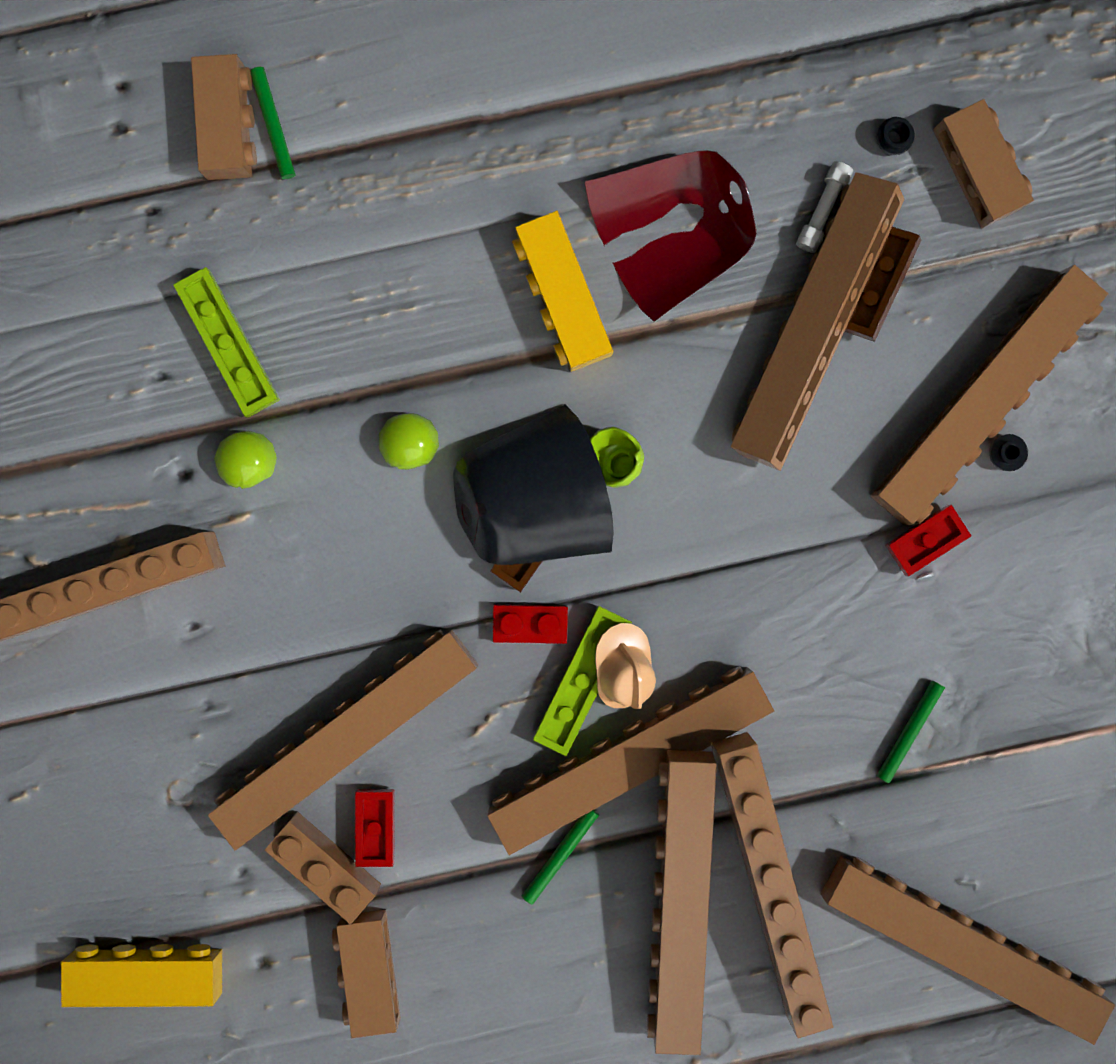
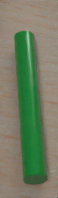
[250,67,296,180]
[876,680,945,783]
[521,810,599,905]

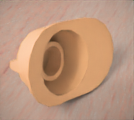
[595,623,656,709]

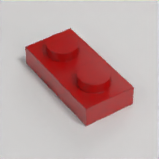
[886,505,972,576]
[493,604,568,644]
[355,789,395,867]

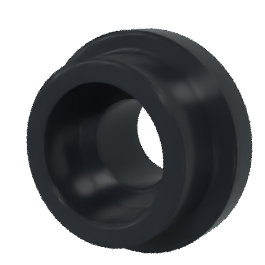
[876,117,915,155]
[989,434,1028,471]

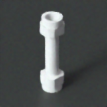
[796,161,853,253]

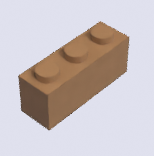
[191,54,257,180]
[933,99,1034,229]
[265,812,381,925]
[332,909,401,1039]

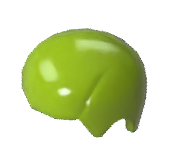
[379,413,439,470]
[590,426,644,488]
[214,431,277,489]

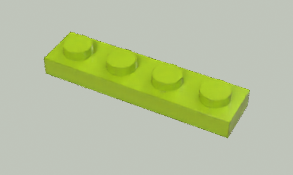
[173,267,280,418]
[533,605,632,757]

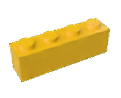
[512,210,613,372]
[61,944,222,1007]

